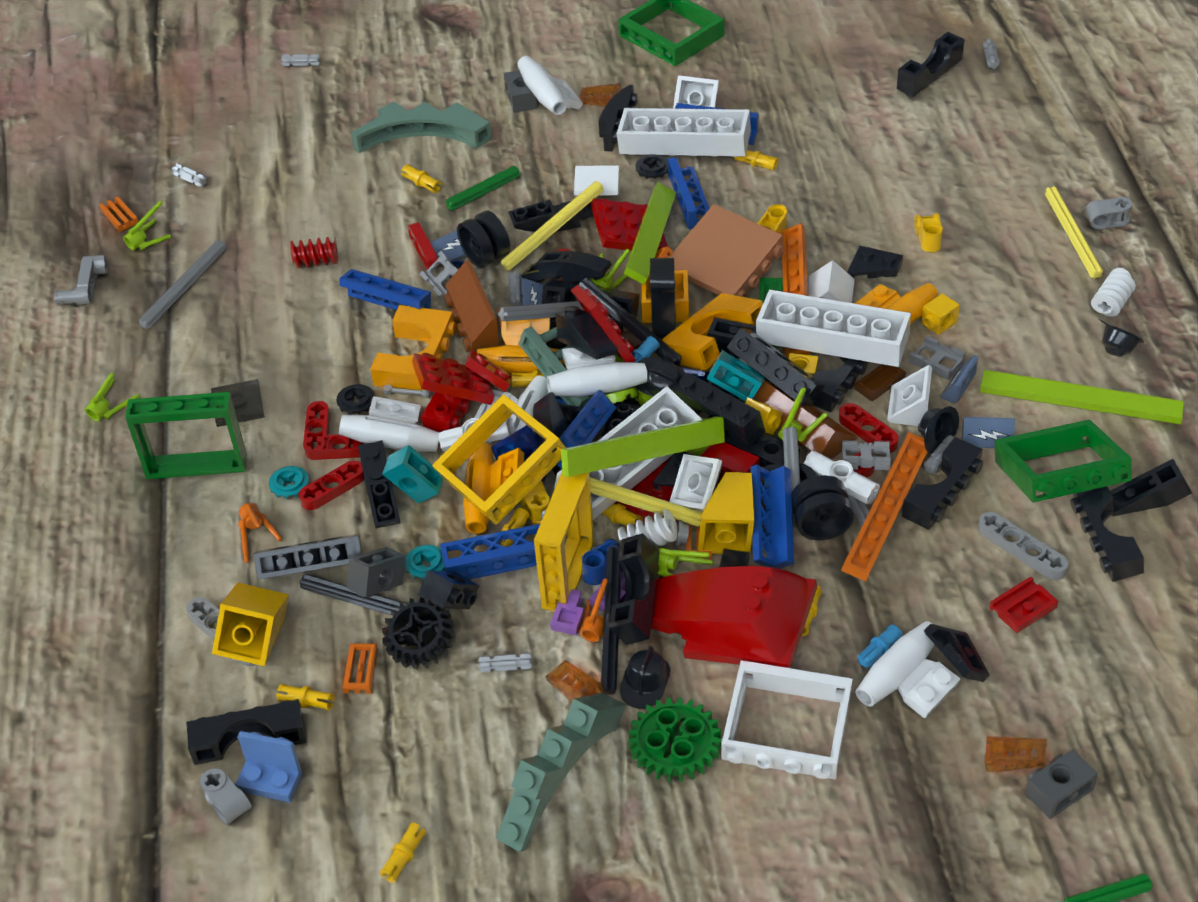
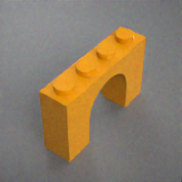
[662,293,763,371]
[370,305,457,391]

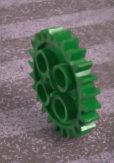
[628,697,721,782]

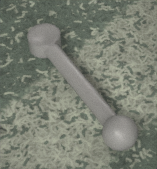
[383,385,431,398]

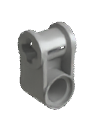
[1085,197,1132,230]
[200,768,252,825]

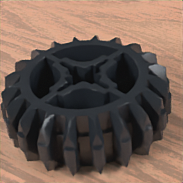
[382,596,456,670]

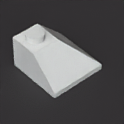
[673,75,719,109]

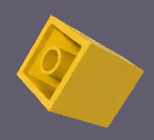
[698,472,754,554]
[212,582,289,666]

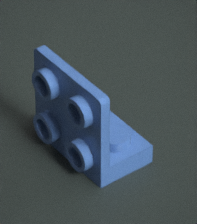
[235,731,303,803]

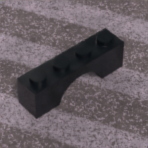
[897,32,965,97]
[542,280,640,318]
[812,357,869,412]
[671,373,766,448]
[902,437,983,530]
[1070,486,1144,582]
[609,533,660,645]
[186,699,307,765]

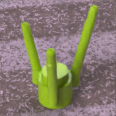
[123,201,171,251]
[589,249,630,289]
[84,373,140,422]
[778,388,828,443]
[657,547,714,577]

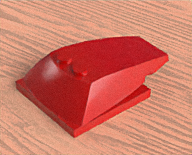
[651,566,818,668]

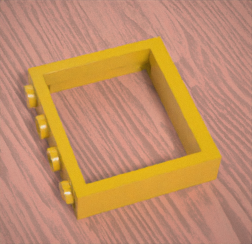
[432,394,566,525]
[534,473,595,612]

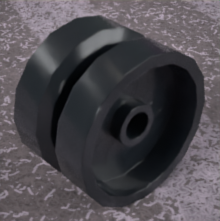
[457,210,510,268]
[791,475,854,541]

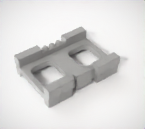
[419,251,458,299]
[909,335,966,380]
[842,440,891,471]

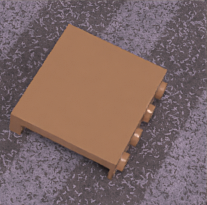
[669,204,784,297]

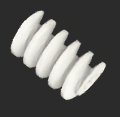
[1091,268,1136,317]
[618,509,678,547]

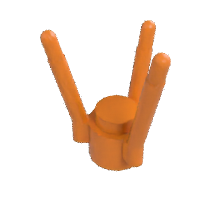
[238,503,282,563]
[579,578,608,642]

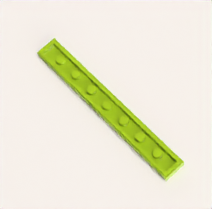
[624,182,676,284]
[980,370,1184,424]
[561,417,725,477]

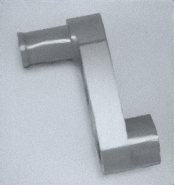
[54,255,109,305]

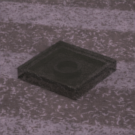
[211,379,265,427]

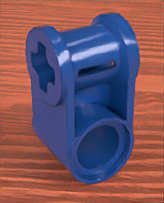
[582,539,623,585]

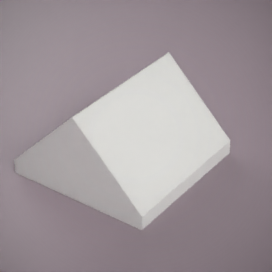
[574,165,620,196]
[808,260,855,303]
[887,365,932,426]
[669,454,722,512]

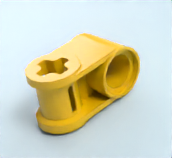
[757,204,787,234]
[914,213,943,252]
[520,480,550,525]

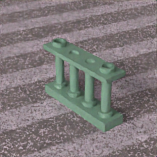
[518,326,590,407]

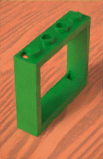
[618,0,725,66]
[125,392,247,479]
[995,419,1132,503]

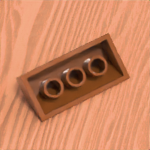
[444,260,500,352]
[753,380,858,459]

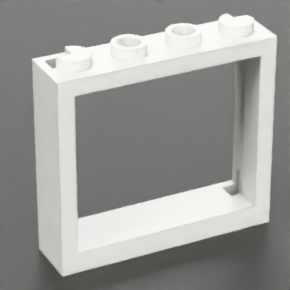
[721,660,853,780]

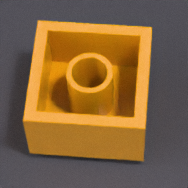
[641,270,689,323]

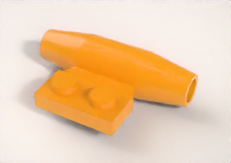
[854,283,938,325]
[477,318,567,374]
[463,442,524,534]

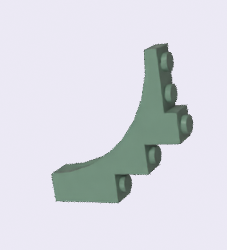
[351,101,492,153]
[496,693,626,852]

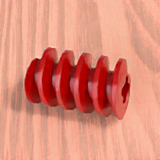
[290,237,338,268]

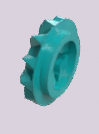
[269,466,309,500]
[405,545,444,581]

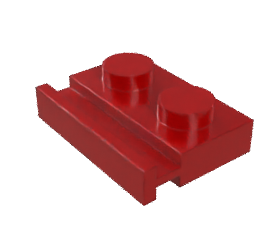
[465,350,511,392]
[989,576,1058,634]

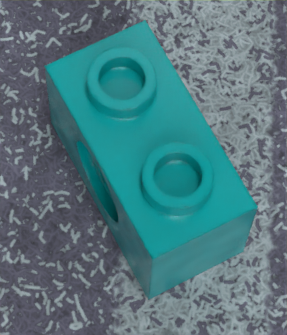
[707,350,764,401]
[382,445,443,504]

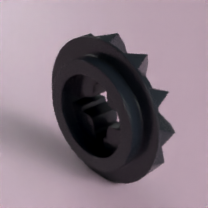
[636,154,668,179]
[336,384,375,415]

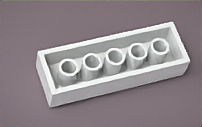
[617,108,751,157]
[756,290,911,367]
[554,386,703,520]

